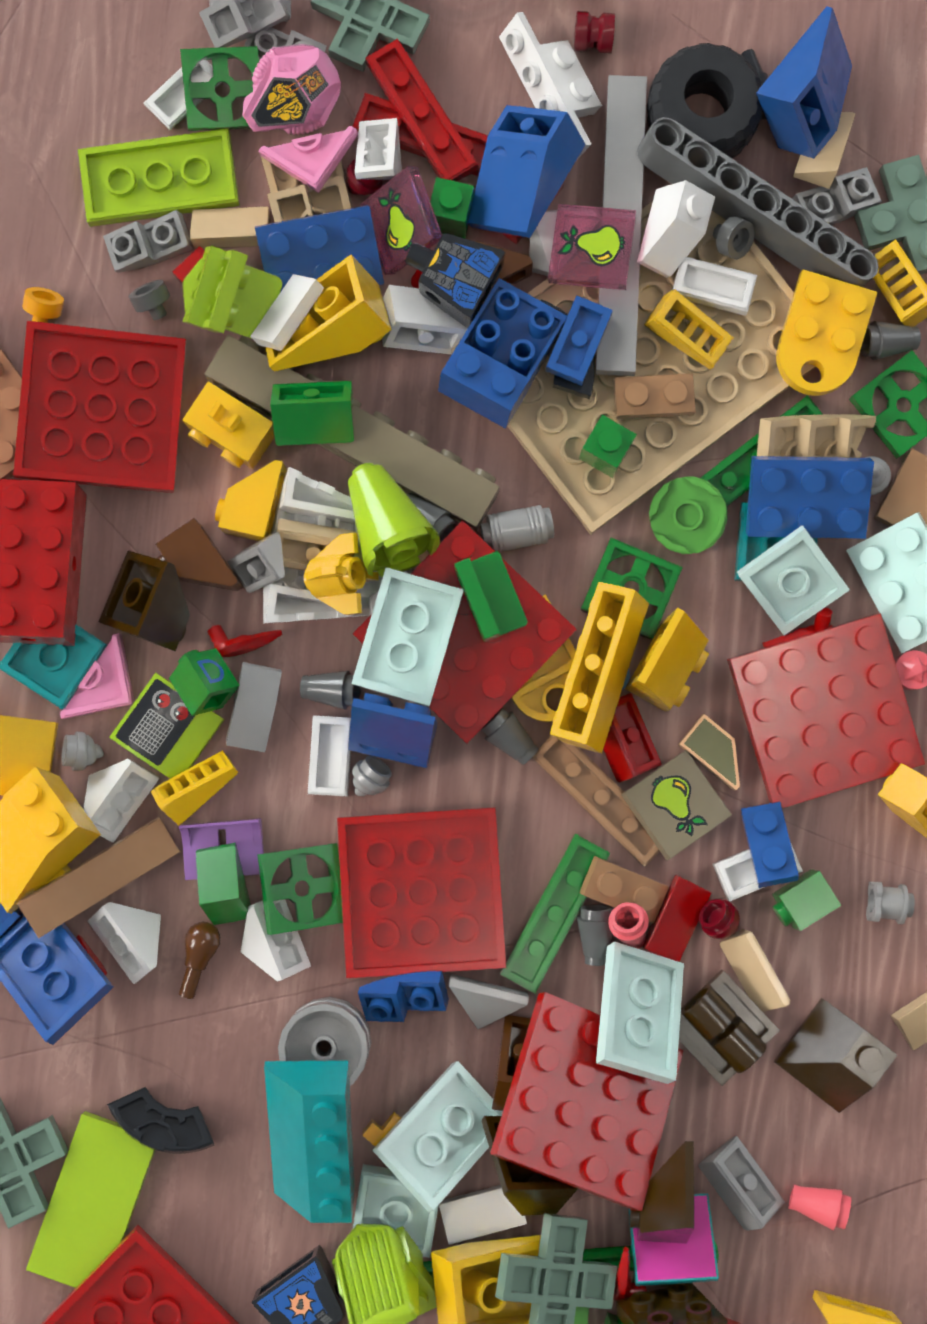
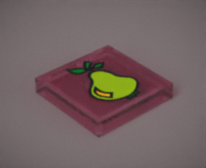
[360,166,442,275]
[548,204,636,290]

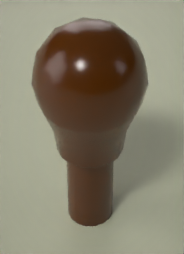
[179,921,220,999]

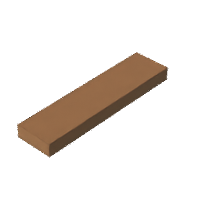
[532,735,660,867]
[17,817,180,938]

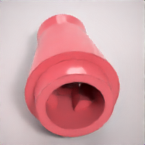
[608,902,649,949]
[788,1184,851,1231]

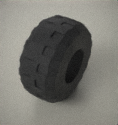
[647,43,763,159]

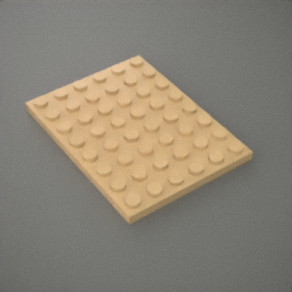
[451,201,816,535]

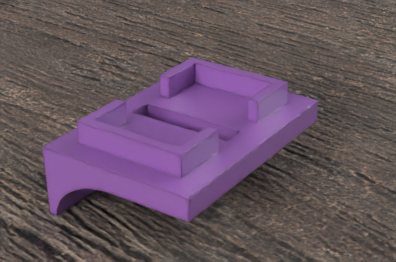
[179,818,264,880]

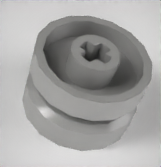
[278,997,372,1086]

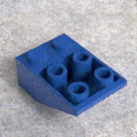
[756,6,852,159]
[468,105,586,238]
[438,278,567,429]
[348,693,438,768]

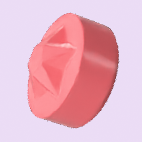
[895,650,927,690]

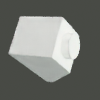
[637,180,715,278]
[382,285,468,355]

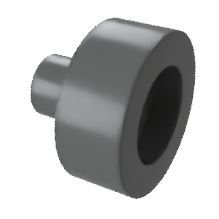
[713,216,755,259]
[128,280,170,320]

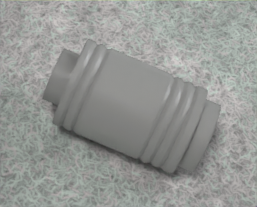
[480,505,555,552]

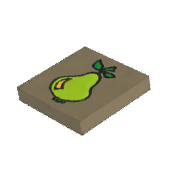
[621,750,732,860]

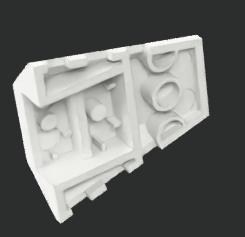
[263,467,427,624]

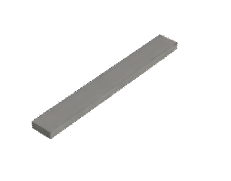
[595,75,647,376]

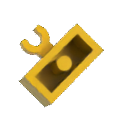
[182,381,274,469]

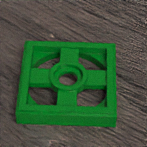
[180,46,259,131]
[849,350,927,459]
[580,538,683,640]
[257,843,343,935]

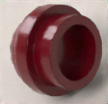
[347,159,382,196]
[699,899,740,939]

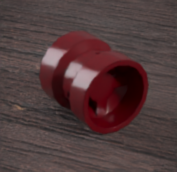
[574,11,615,54]

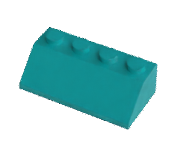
[264,1060,355,1223]

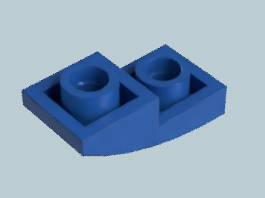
[358,971,449,1022]

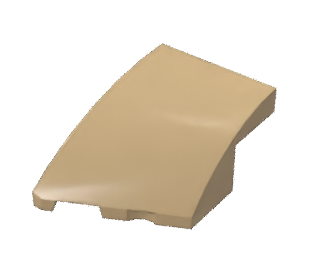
[261,157,353,222]
[757,414,876,458]

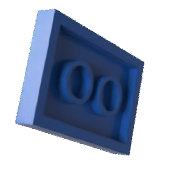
[255,205,384,293]
[746,456,874,539]
[0,916,114,1045]

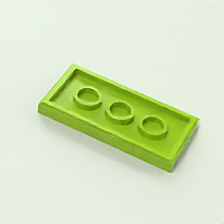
[78,128,240,227]
[26,1111,155,1288]

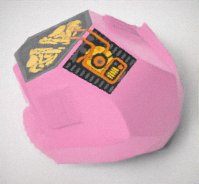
[242,44,341,135]

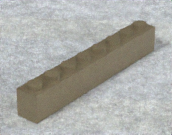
[204,335,500,533]

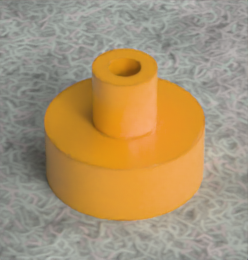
[22,287,64,323]

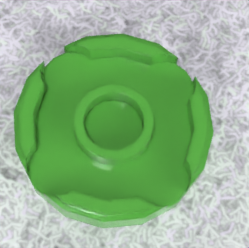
[649,476,728,554]

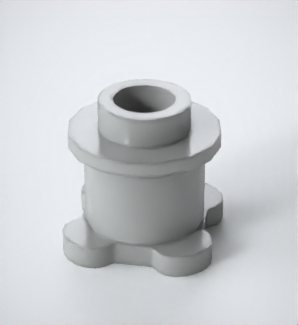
[866,881,915,925]

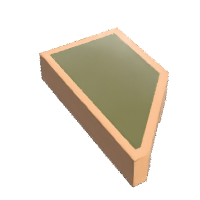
[678,714,740,791]

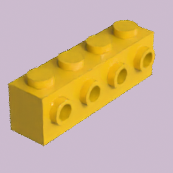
[550,582,649,754]

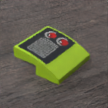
[109,672,225,778]

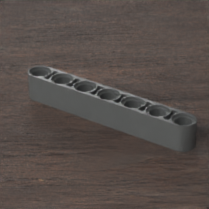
[637,117,879,287]

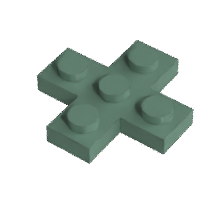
[311,0,430,72]
[854,155,927,275]
[0,1097,69,1229]
[495,1213,617,1324]

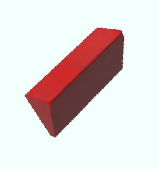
[603,693,662,783]
[642,875,712,962]

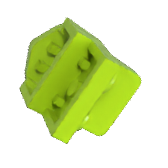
[182,245,282,339]
[332,1223,436,1324]

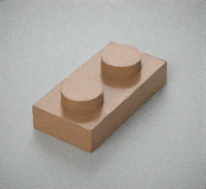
[614,373,696,420]
[579,856,669,923]

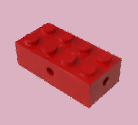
[0,479,87,646]

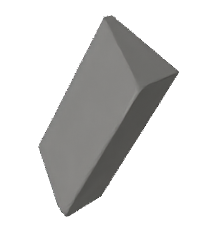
[228,531,285,593]
[698,1136,785,1231]

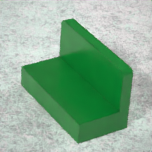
[270,381,354,446]
[454,551,528,642]

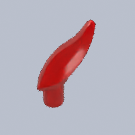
[762,607,833,648]
[207,625,283,657]
[613,1246,647,1301]

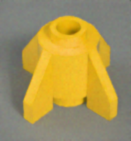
[304,532,379,615]

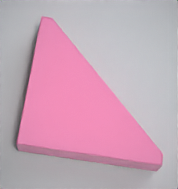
[258,126,358,193]
[60,633,134,719]

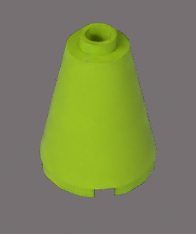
[348,463,440,577]

